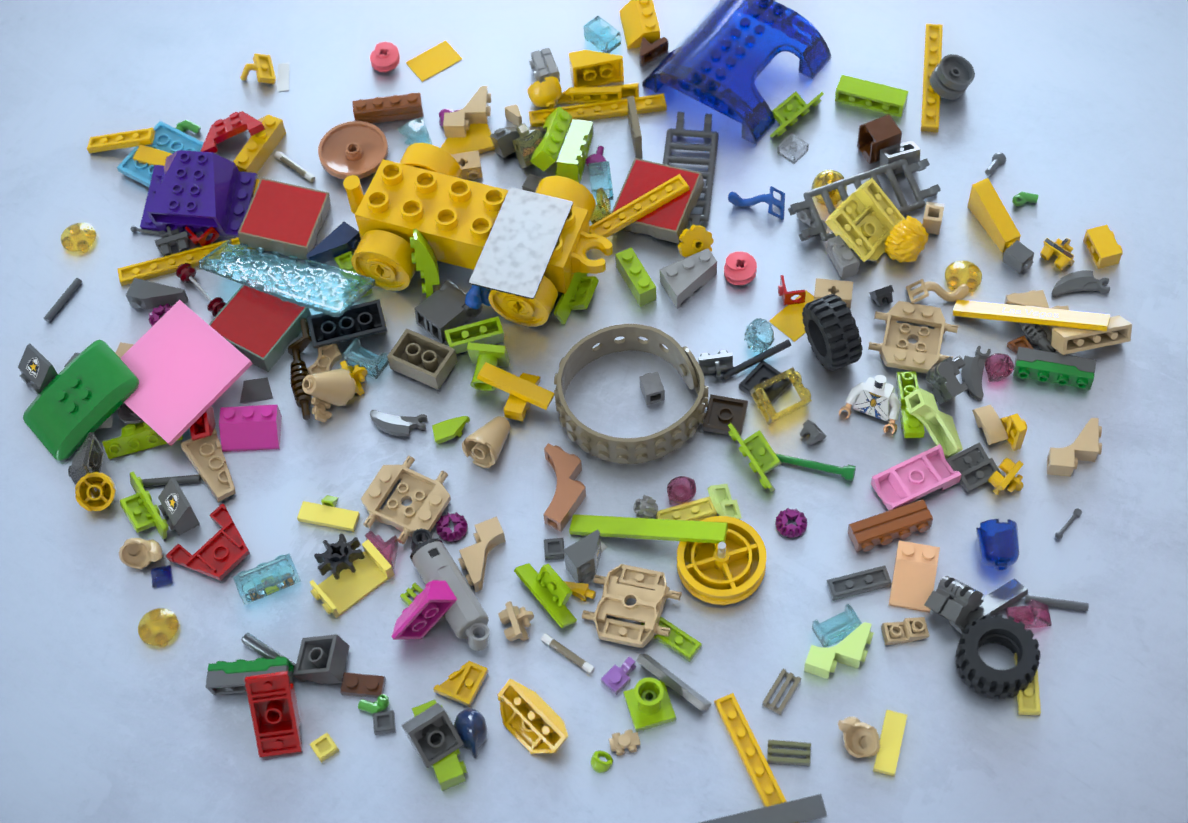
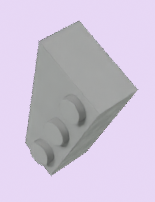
[660,248,717,308]

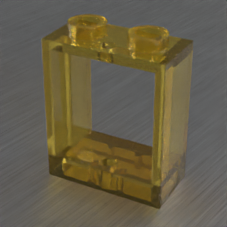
[750,367,812,425]

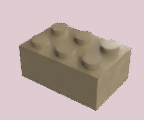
[387,328,457,390]

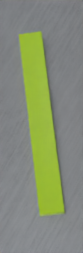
[569,514,728,543]

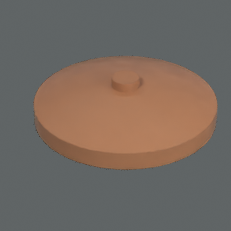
[318,121,388,179]

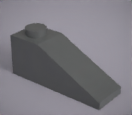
[490,127,547,158]
[126,278,189,309]

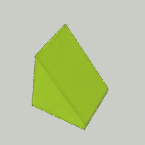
[321,495,339,507]

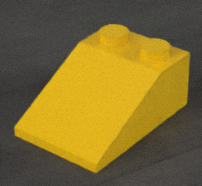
[568,50,624,87]

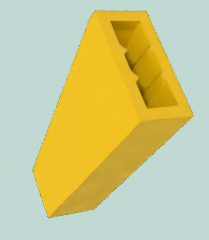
[967,178,1021,253]

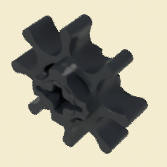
[314,533,365,580]

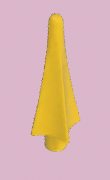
[564,581,596,602]

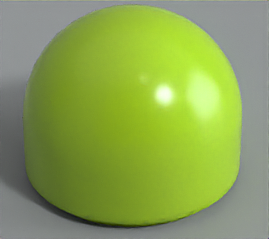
[591,751,613,773]

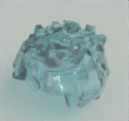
[744,318,775,353]

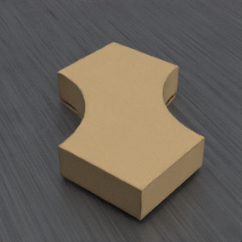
[307,343,342,375]

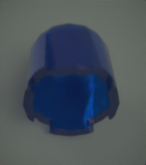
[976,519,1020,570]

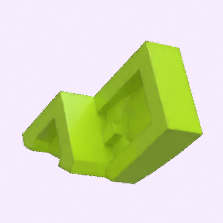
[432,416,470,444]

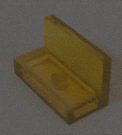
[590,187,611,224]

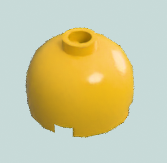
[527,76,562,109]
[75,472,116,511]

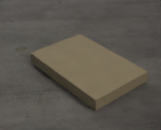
[627,96,643,159]

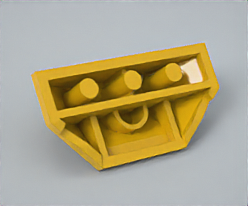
[497,679,568,754]

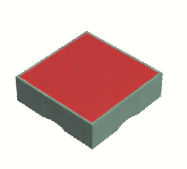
[209,276,311,372]

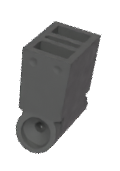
[414,280,483,344]

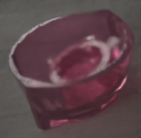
[985,353,1014,382]
[667,476,696,505]

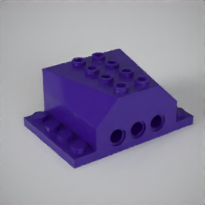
[140,150,258,238]

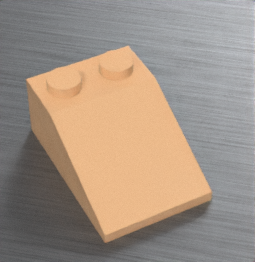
[889,540,940,613]

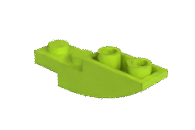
[410,229,440,299]
[896,371,925,438]

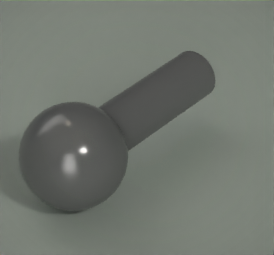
[985,152,1006,176]

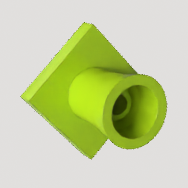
[467,342,510,391]
[623,677,676,732]

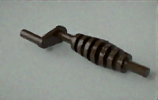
[288,318,312,420]

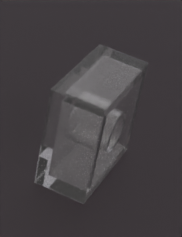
[777,133,809,164]

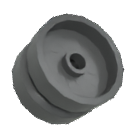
[930,54,975,100]

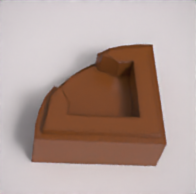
[1007,335,1034,353]

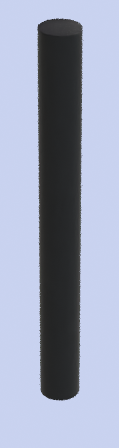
[721,339,792,380]

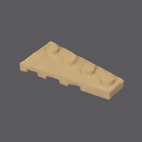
[180,428,235,502]

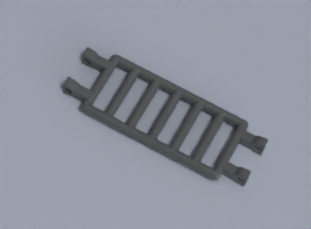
[662,112,719,226]
[788,158,941,242]

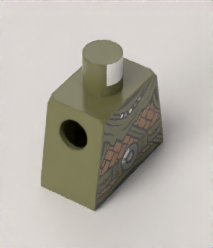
[513,123,544,168]

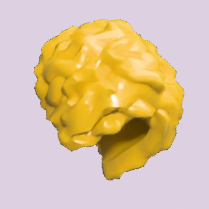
[885,215,928,263]

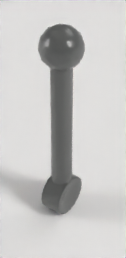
[130,226,165,238]
[1055,508,1082,539]

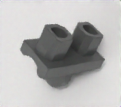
[155,226,190,256]
[698,350,733,377]

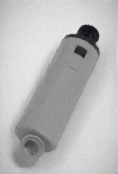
[410,529,489,651]

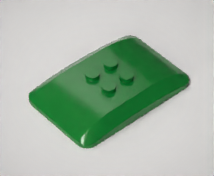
[23,340,139,461]

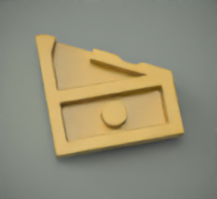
[1000,413,1027,451]
[433,661,488,707]

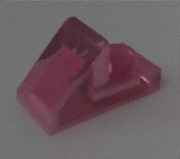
[365,531,398,569]
[1006,599,1052,628]

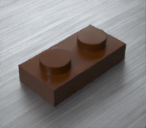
[340,672,386,698]

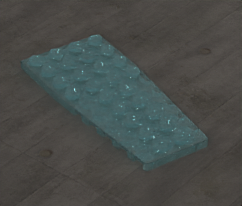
[199,240,375,317]

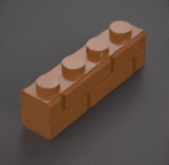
[352,92,424,124]
[848,499,933,552]

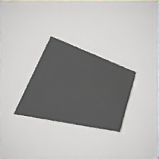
[240,377,273,403]

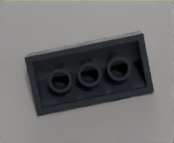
[307,299,387,349]

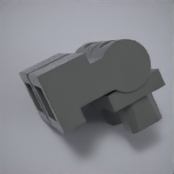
[926,356,968,405]
[924,576,984,628]

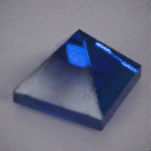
[151,565,173,587]

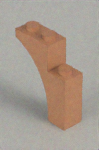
[543,443,586,532]

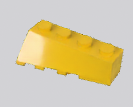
[233,114,286,173]

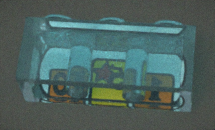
[233,553,301,605]

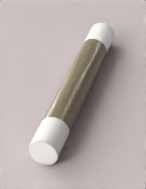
[274,151,316,182]
[541,633,595,674]

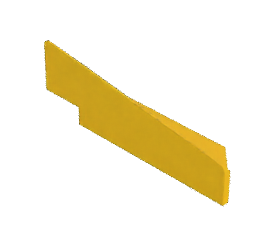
[556,82,639,104]

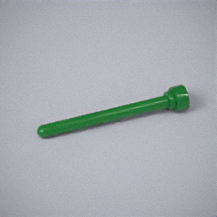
[775,453,856,481]

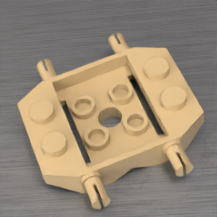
[868,301,958,373]
[361,456,451,544]
[582,564,682,648]

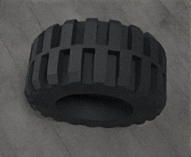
[802,294,863,371]
[955,614,1041,699]

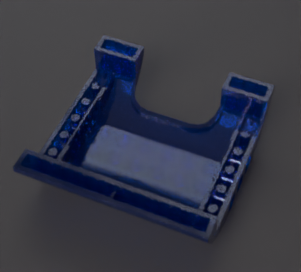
[642,0,831,145]

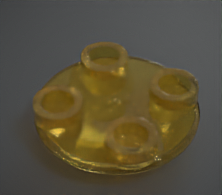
[61,223,97,253]
[945,260,982,292]
[138,608,179,647]

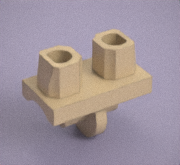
[498,601,534,641]

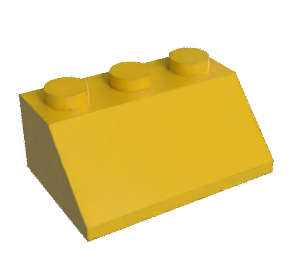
[619,0,660,49]

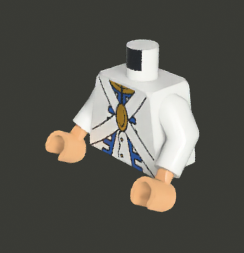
[839,375,901,434]

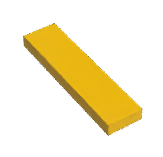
[87,128,156,153]
[477,362,554,410]

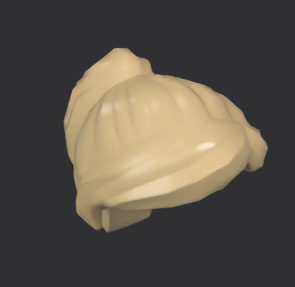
[119,538,162,570]
[838,717,880,758]

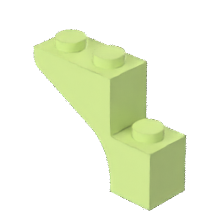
[904,388,963,458]
[804,622,874,679]

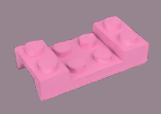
[871,444,962,511]

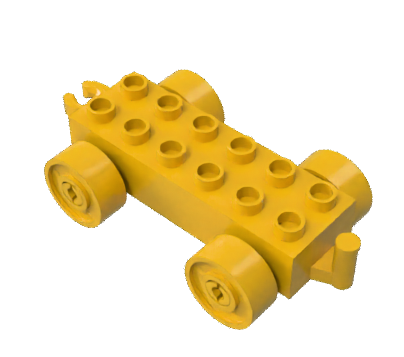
[343,143,613,327]

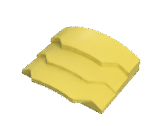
[825,178,905,262]

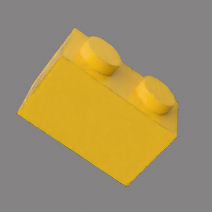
[1083,225,1123,269]

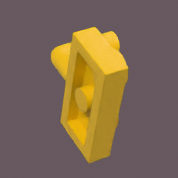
[240,53,276,84]

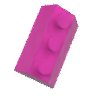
[219,405,282,452]
[392,580,457,640]

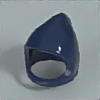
[454,709,487,758]

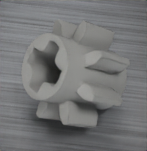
[633,495,658,518]

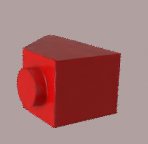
[190,406,216,441]

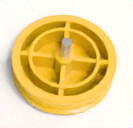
[677,516,767,605]

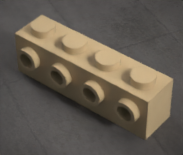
[1051,315,1132,355]

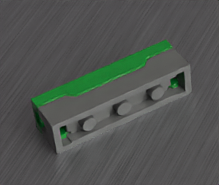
[1013,347,1096,389]
[206,656,294,695]

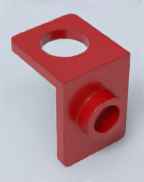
[185,226,220,246]
[778,275,806,305]

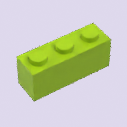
[615,247,657,307]
[445,316,504,354]

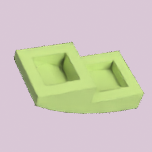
[707,484,742,519]

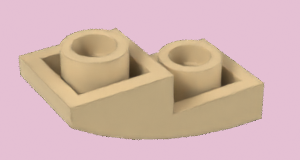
[972,405,1009,445]
[881,617,929,645]

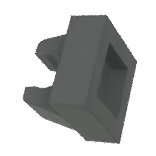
[800,420,826,445]

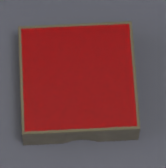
[611,158,704,244]
[238,178,331,261]

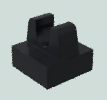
[869,285,894,307]

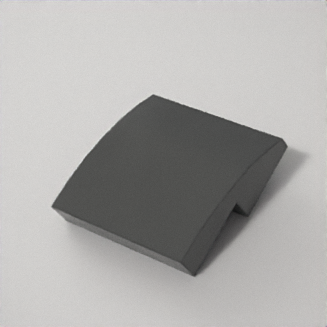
[946,442,1002,492]

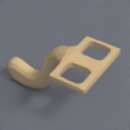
[906,279,969,304]

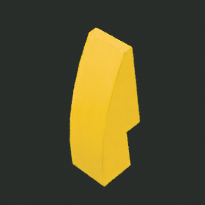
[504,373,541,422]

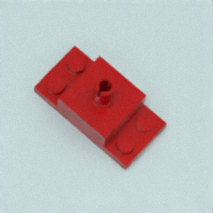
[245,671,302,758]

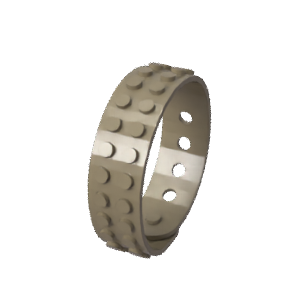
[554,324,709,464]

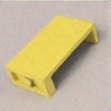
[310,540,394,618]

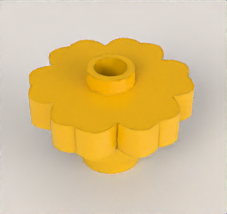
[677,225,714,258]

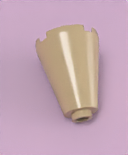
[302,369,355,406]
[462,416,511,468]

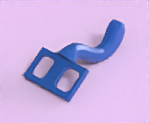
[728,186,785,220]

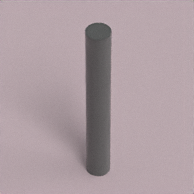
[43,278,82,322]
[142,475,201,487]
[1025,595,1089,611]

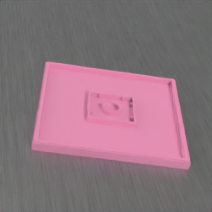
[120,300,253,446]

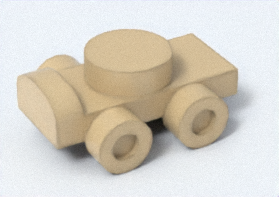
[311,397,332,423]
[609,730,641,756]

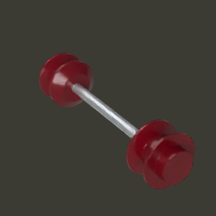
[176,263,226,317]

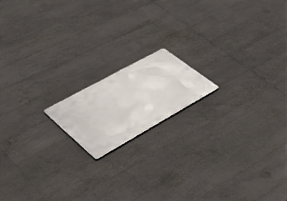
[469,187,573,299]

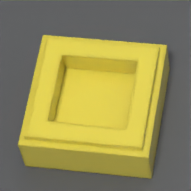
[310,732,339,763]

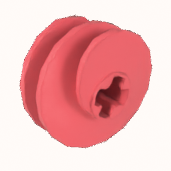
[370,42,400,72]
[724,251,757,286]

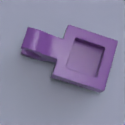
[601,657,636,695]

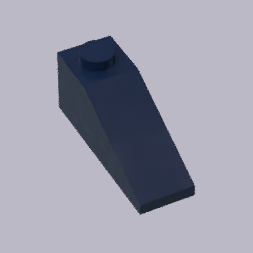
[306,221,361,267]

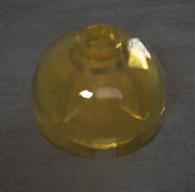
[811,169,847,205]

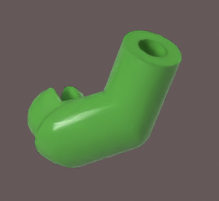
[176,120,201,134]
[1012,191,1039,206]
[358,694,389,714]

